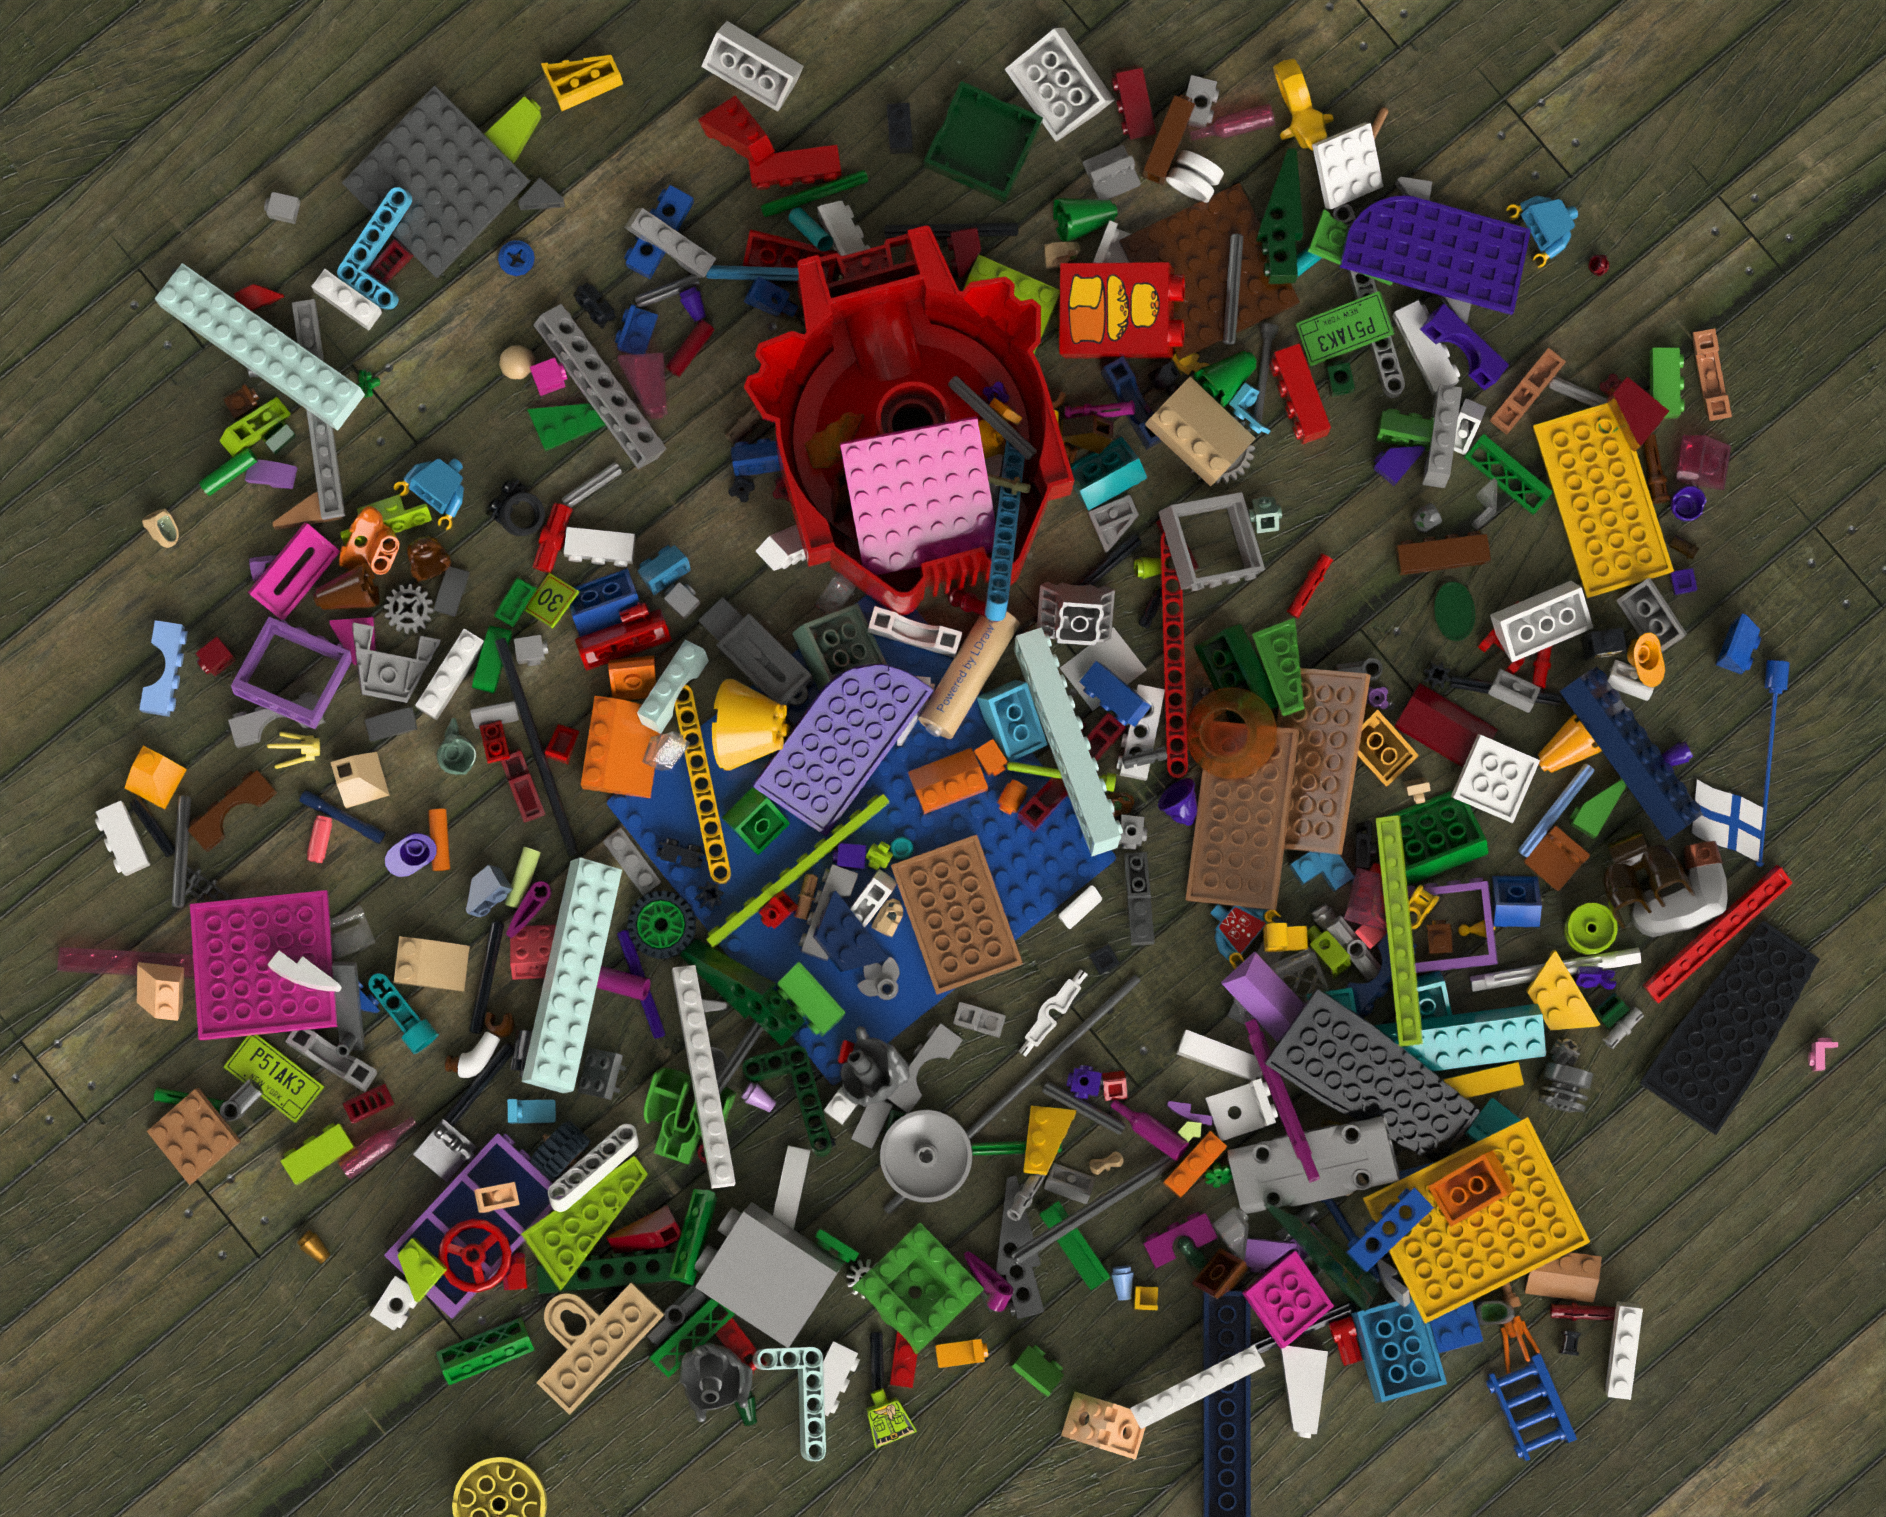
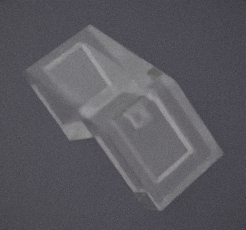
[1471,478,1497,531]

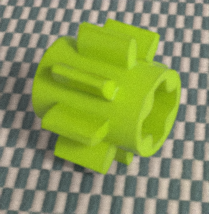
[865,841,893,871]

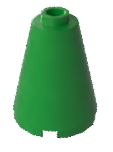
[1053,198,1118,242]
[1193,351,1257,408]

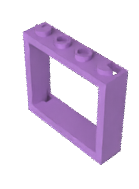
[231,617,352,729]
[1407,878,1498,974]

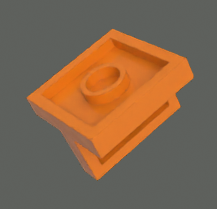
[608,656,657,700]

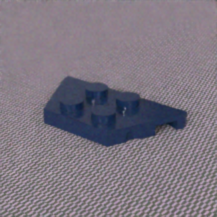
[813,890,888,972]

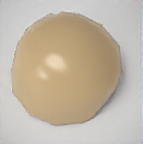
[499,345,535,380]

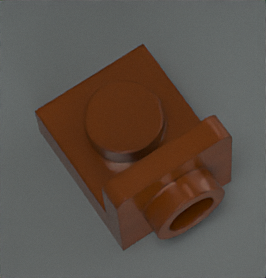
[223,384,259,420]
[1427,920,1453,954]

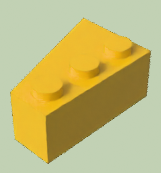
[541,55,623,111]

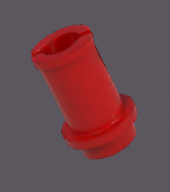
[619,602,650,625]

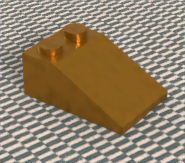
[1357,703,1419,787]

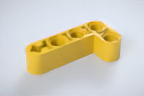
[1263,923,1308,952]

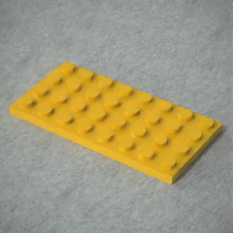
[1532,403,1674,599]

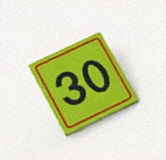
[524,573,579,628]

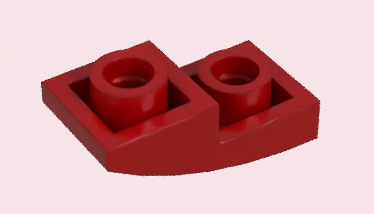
[479,721,510,764]

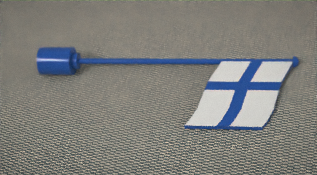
[1692,660,1790,867]

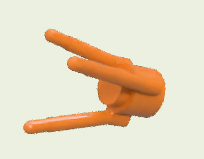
[1500,1316,1540,1374]

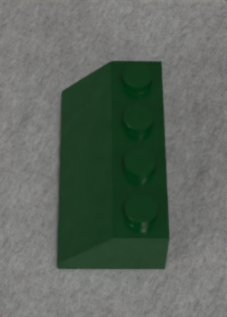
[1194,624,1279,724]

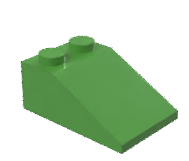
[1011,1345,1064,1397]

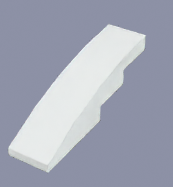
[773,1145,811,1229]

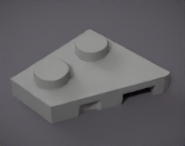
[1088,495,1139,553]

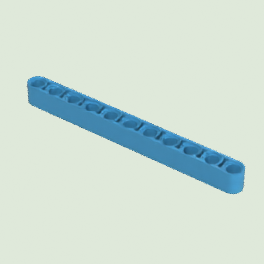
[985,440,1025,621]

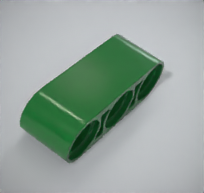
[472,625,512,694]

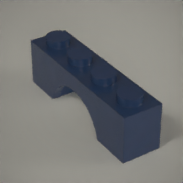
[1101,356,1162,450]
[1345,933,1417,1017]

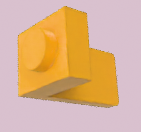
[936,1339,988,1368]

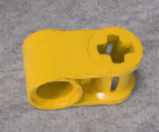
[1409,884,1440,929]

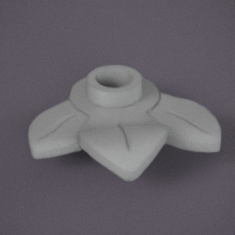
[857,957,900,1000]

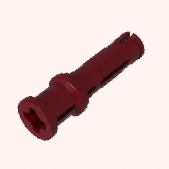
[948,587,999,622]

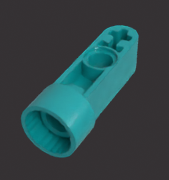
[368,973,439,1054]

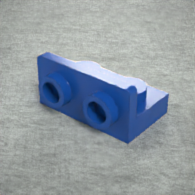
[615,304,658,359]

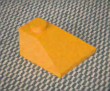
[125,745,187,809]

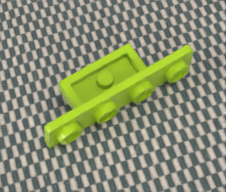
[340,494,432,547]

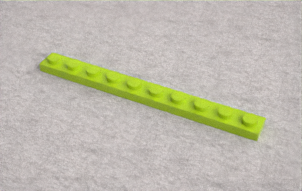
[707,794,889,948]
[1376,815,1423,1047]

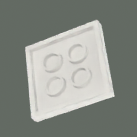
[1312,122,1384,209]
[1451,734,1540,823]

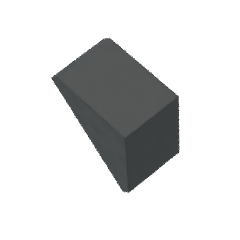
[518,178,565,210]

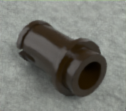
[1669,535,1699,560]

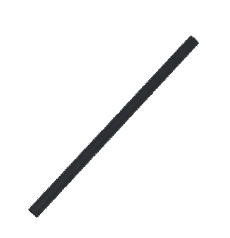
[494,638,579,857]

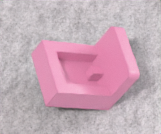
[1808,1038,1838,1071]

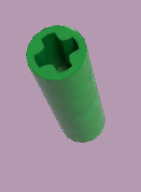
[199,447,258,496]

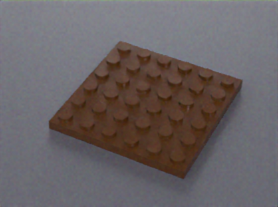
[1119,183,1300,361]

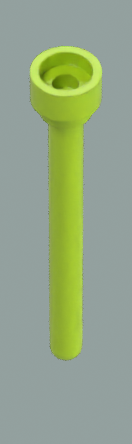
[1007,762,1116,792]

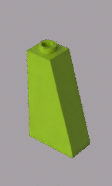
[485,96,541,163]

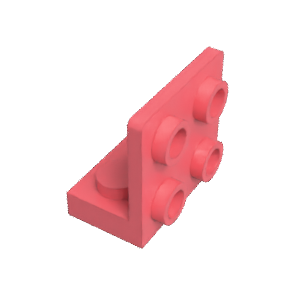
[510,925,556,980]

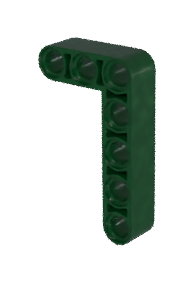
[742,1045,832,1157]

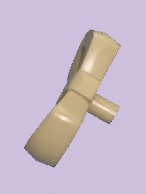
[1089,1151,1123,1175]

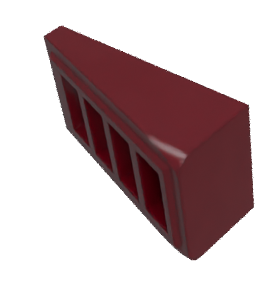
[367,239,414,285]
[342,1084,395,1125]

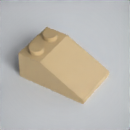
[394,936,470,991]

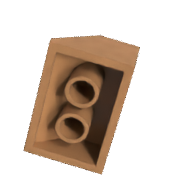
[1524,1252,1602,1303]

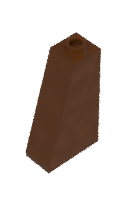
[1142,95,1195,186]

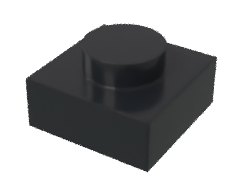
[1089,944,1120,975]

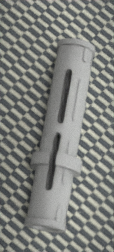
[1007,1171,1049,1221]

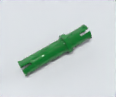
[154,1087,225,1114]

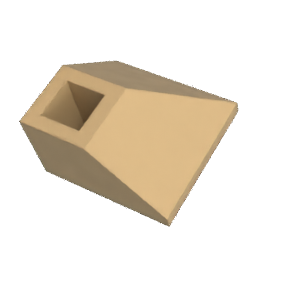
[331,752,390,809]

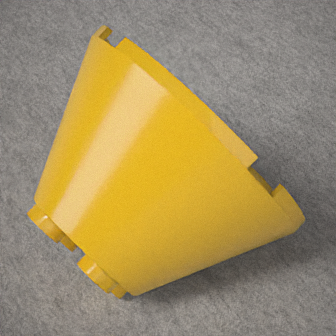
[712,679,790,771]

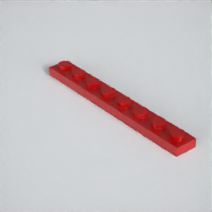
[1643,865,1792,1004]

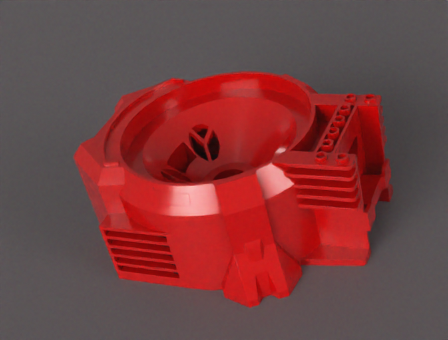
[744,226,1074,616]

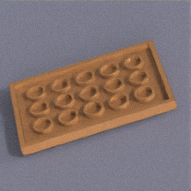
[891,835,1023,995]

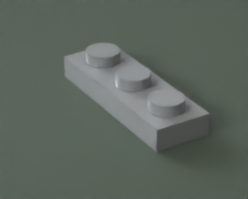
[603,828,662,896]

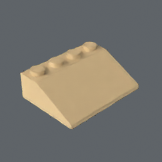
[1145,377,1256,487]

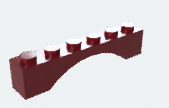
[1017,713,1125,833]

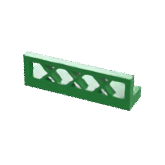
[1464,434,1553,516]
[669,1189,718,1286]
[1039,1201,1111,1291]
[649,1297,735,1378]
[436,1317,535,1385]

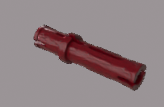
[1550,1303,1616,1321]

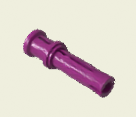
[1065,400,1135,419]

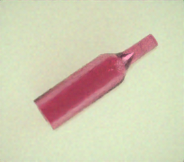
[1190,104,1275,141]
[337,1116,417,1180]

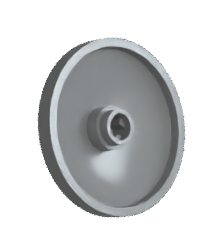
[880,1110,972,1202]

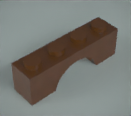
[188,770,277,852]

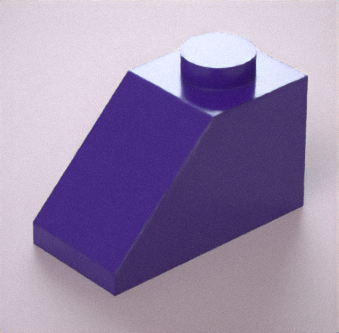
[1374,446,1425,486]

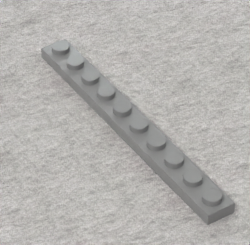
[292,299,345,520]

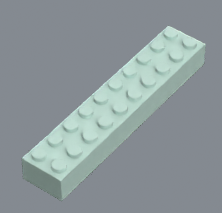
[155,263,365,431]
[1014,627,1123,856]
[521,857,622,1093]

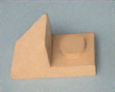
[474,1182,520,1213]

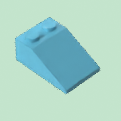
[977,680,1048,762]

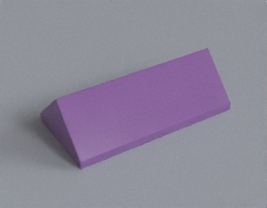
[1221,952,1305,1042]

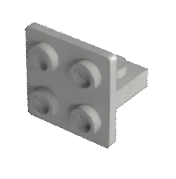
[1083,145,1141,200]

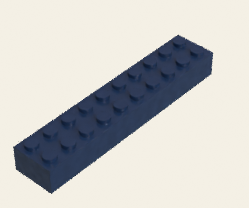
[1203,1291,1251,1517]

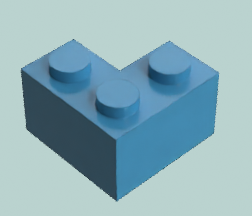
[1289,852,1354,892]

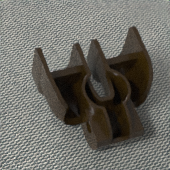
[1603,829,1695,929]

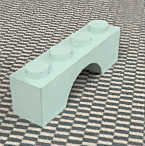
[637,640,709,734]

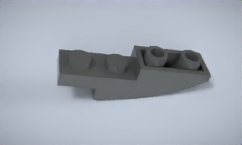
[1124,852,1154,946]

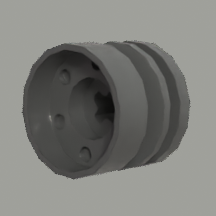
[1538,1063,1593,1113]

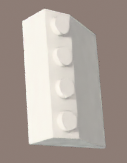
[1005,27,1115,141]

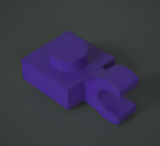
[1573,966,1617,989]

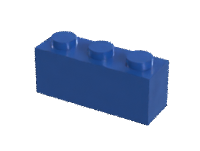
[1079,661,1152,727]

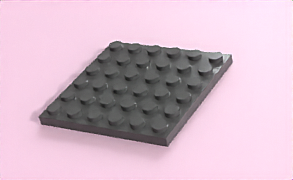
[342,86,531,278]

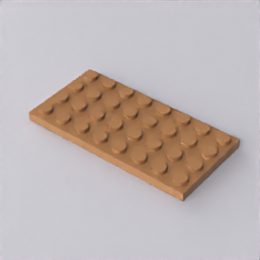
[1276,668,1371,855]
[1185,720,1299,911]

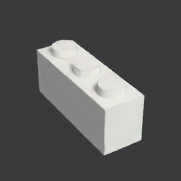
[311,269,382,331]
[756,525,806,571]
[564,527,636,567]
[95,801,151,876]

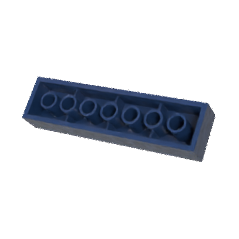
[1560,666,1703,841]

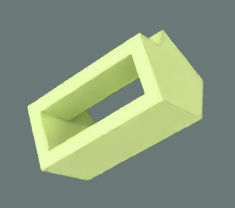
[1176,1122,1202,1142]

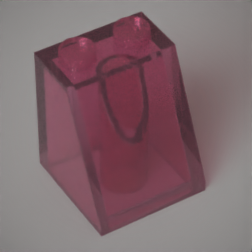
[618,353,668,419]

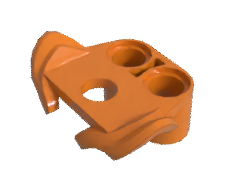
[339,506,400,575]

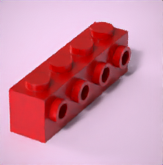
[748,145,841,190]

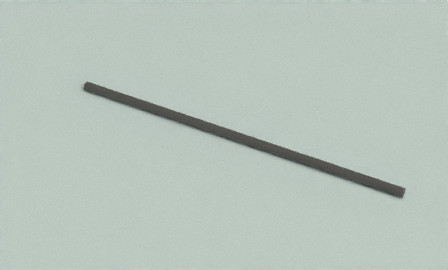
[883,975,1141,1214]

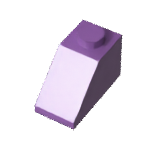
[1244,1238,1297,1273]

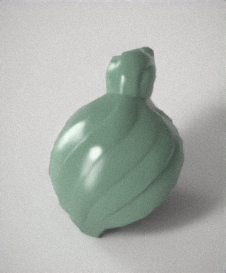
[436,718,476,775]

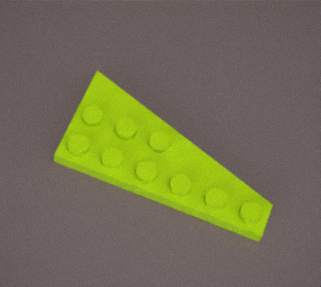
[521,1156,648,1291]

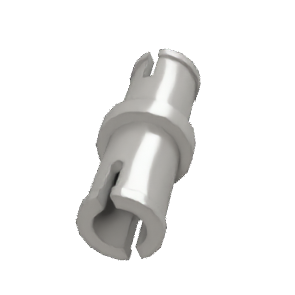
[1602,1006,1644,1049]

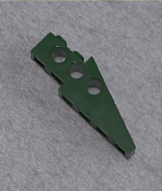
[1256,148,1304,284]
[680,939,806,1046]

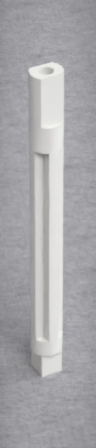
[1470,947,1641,992]

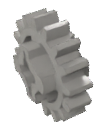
[384,584,434,634]

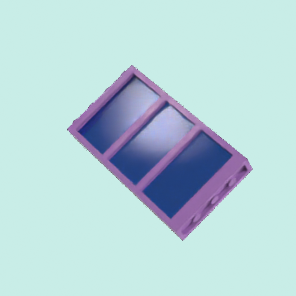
[384,1133,563,1319]

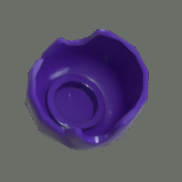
[1670,486,1707,521]

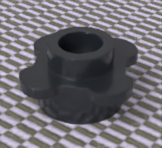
[728,476,755,503]

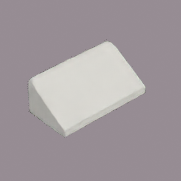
[1607,660,1654,701]
[1058,885,1102,929]

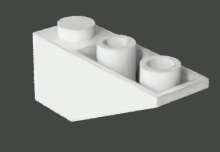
[823,1341,860,1416]

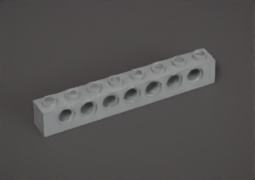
[534,304,667,470]

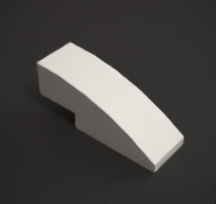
[267,951,342,992]

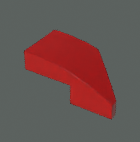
[234,284,284,311]

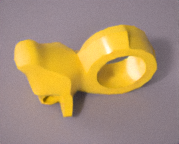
[1273,58,1334,151]

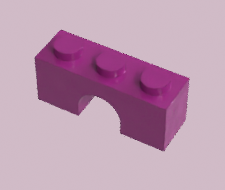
[1143,1211,1218,1268]

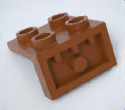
[1524,826,1590,891]

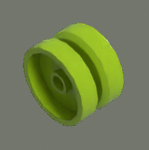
[1564,903,1618,955]

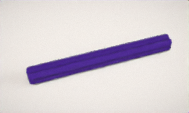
[617,930,665,1039]

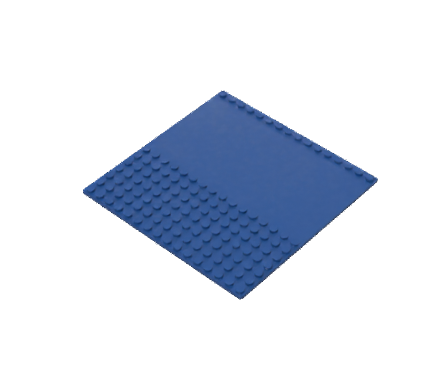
[607,595,1116,1085]

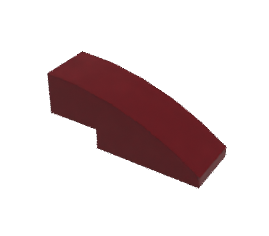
[501,747,545,823]

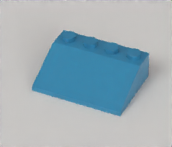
[1351,1297,1447,1403]

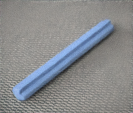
[1518,764,1594,857]

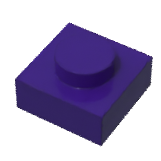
[1669,568,1697,595]

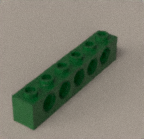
[537,1248,676,1294]

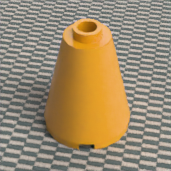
[1538,714,1602,773]

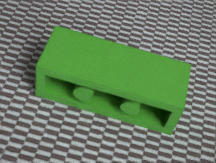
[1649,348,1684,418]

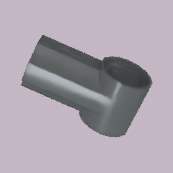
[1337,658,1382,681]
[220,1079,264,1121]

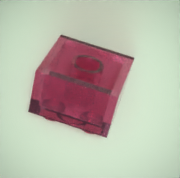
[1676,435,1731,490]
[1344,868,1387,931]

